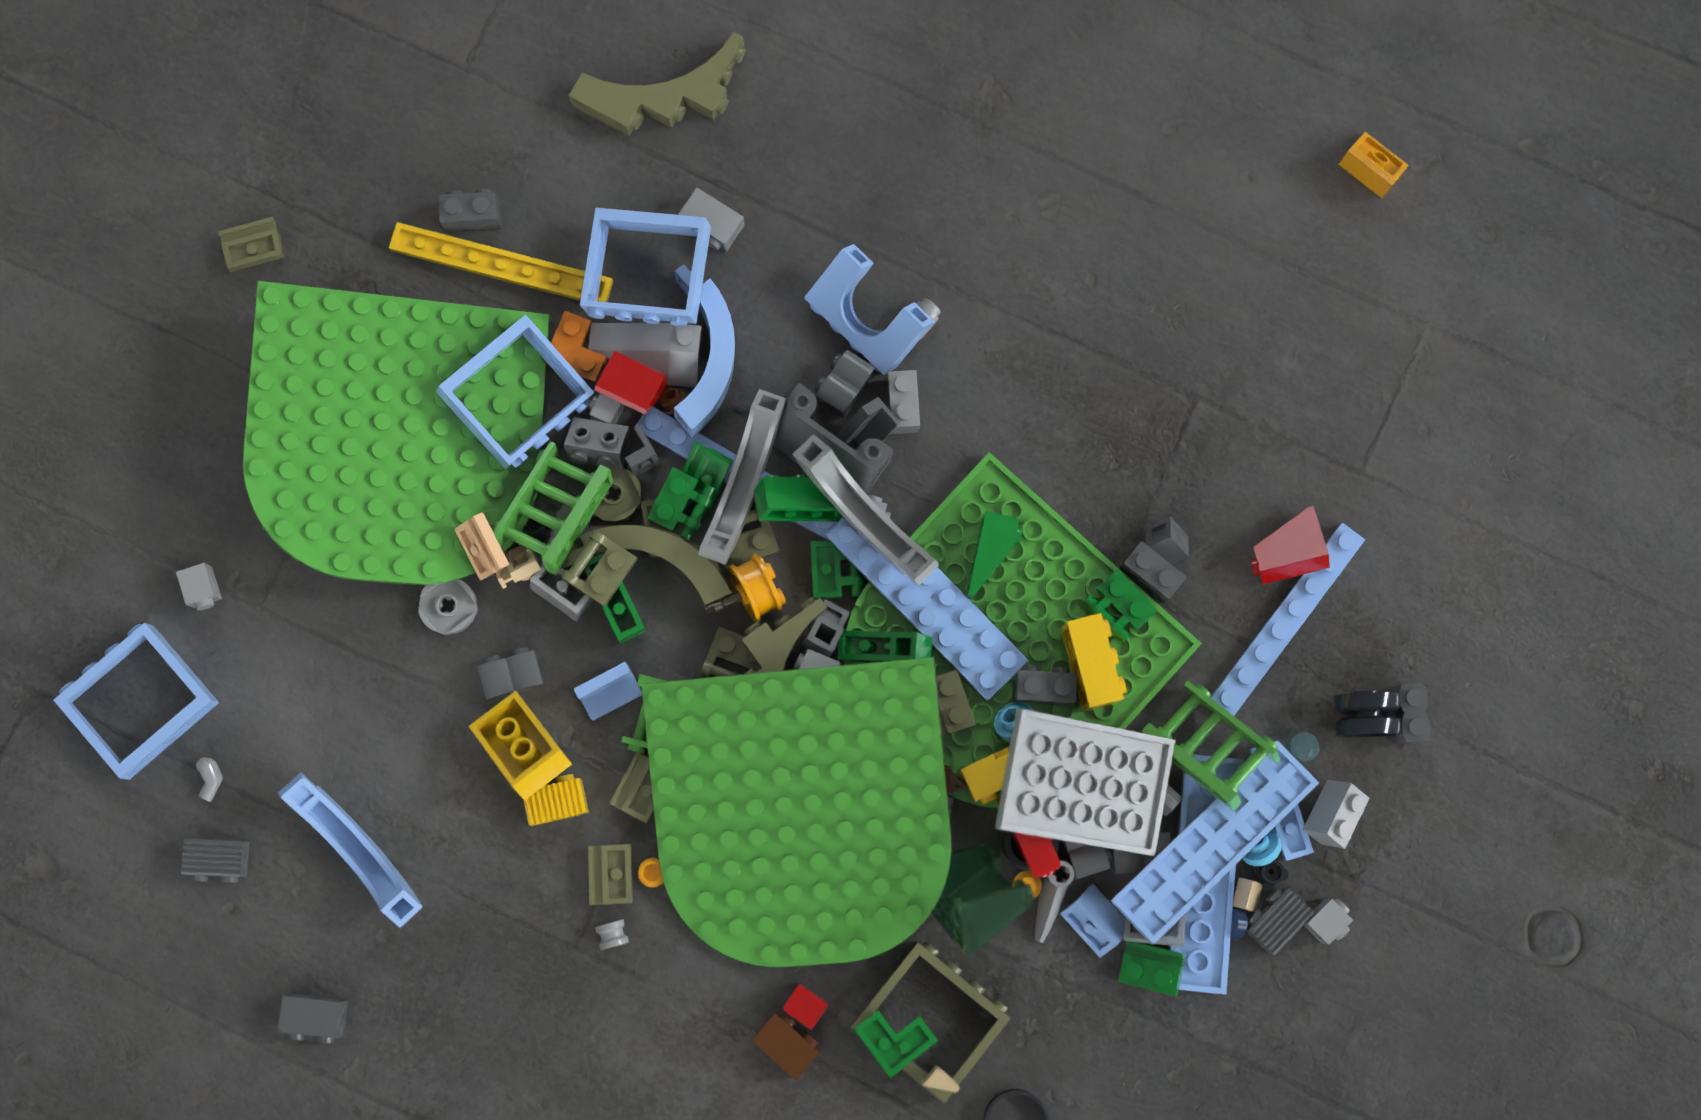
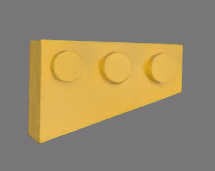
[959,746,1010,805]

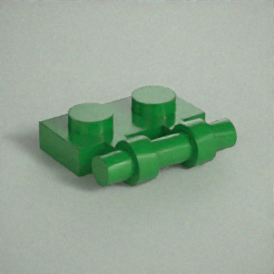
[647,467,716,540]
[810,541,864,599]
[1083,569,1158,644]

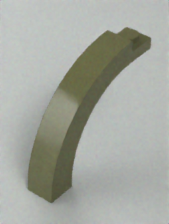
[562,525,735,605]

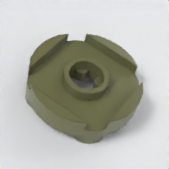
[593,468,642,523]

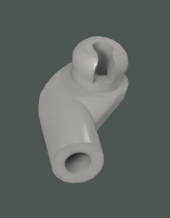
[196,757,223,802]

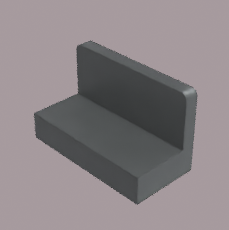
[836,397,899,446]
[625,424,660,478]

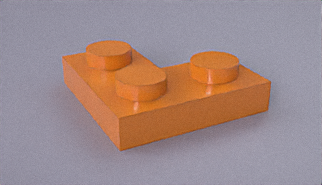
[545,311,607,384]

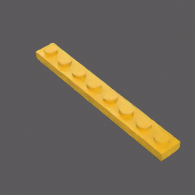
[389,222,614,302]

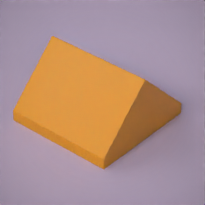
[1339,132,1409,198]

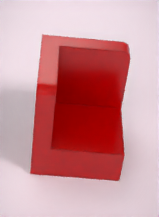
[783,983,828,1030]

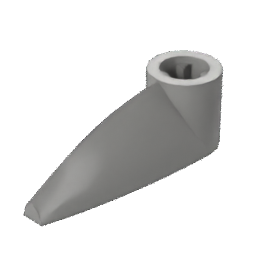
[1035,861,1074,943]

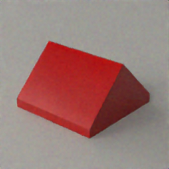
[594,351,667,415]

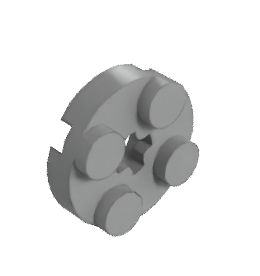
[418,579,478,635]

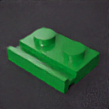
[682,441,733,511]
[1118,941,1186,996]

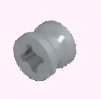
[595,919,629,950]

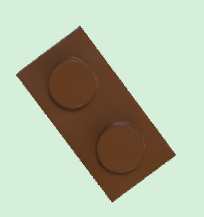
[752,1011,820,1081]

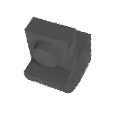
[801,599,850,657]

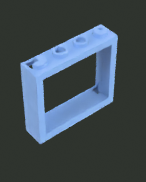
[580,208,711,327]
[436,314,594,470]
[54,623,219,780]

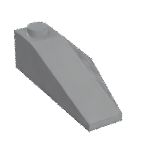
[588,323,703,388]

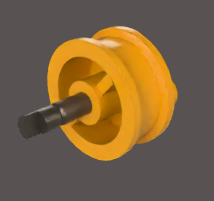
[704,553,786,623]

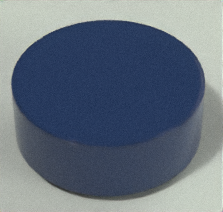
[1230,908,1248,938]

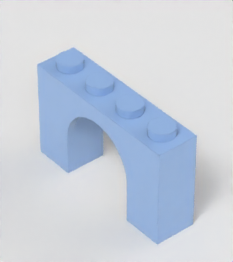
[804,244,935,375]

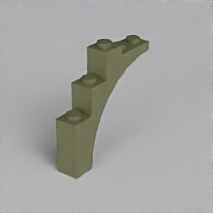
[568,32,746,136]
[742,597,827,674]

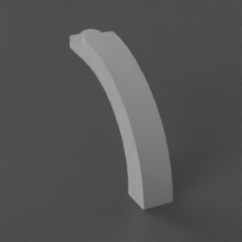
[698,389,787,565]
[792,434,939,585]

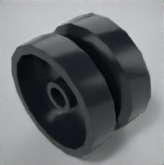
[1334,691,1402,737]

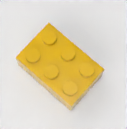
[1060,613,1127,712]
[469,691,572,800]

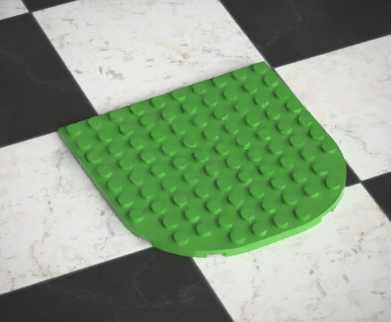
[243,281,549,585]
[844,452,1202,808]
[642,657,952,967]

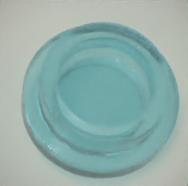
[1289,732,1319,761]

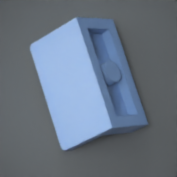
[574,662,642,721]
[1061,884,1125,958]

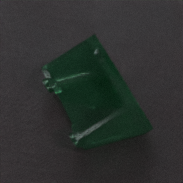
[932,843,1034,955]

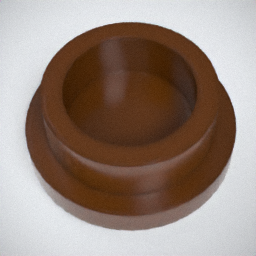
[659,388,687,415]

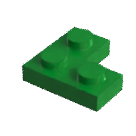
[854,1010,938,1078]

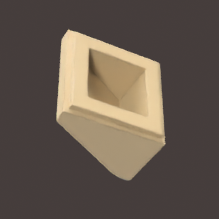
[1233,878,1263,912]
[921,1066,959,1093]

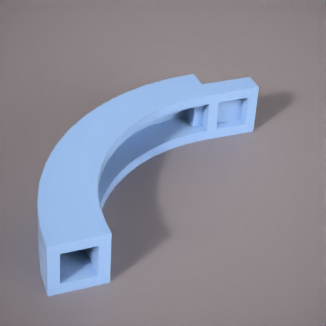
[674,264,735,437]
[278,772,422,927]

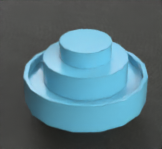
[994,702,1034,743]
[1242,829,1282,866]

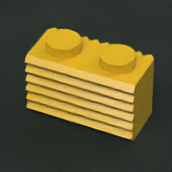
[523,774,589,826]

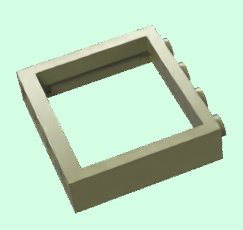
[851,941,1010,1104]

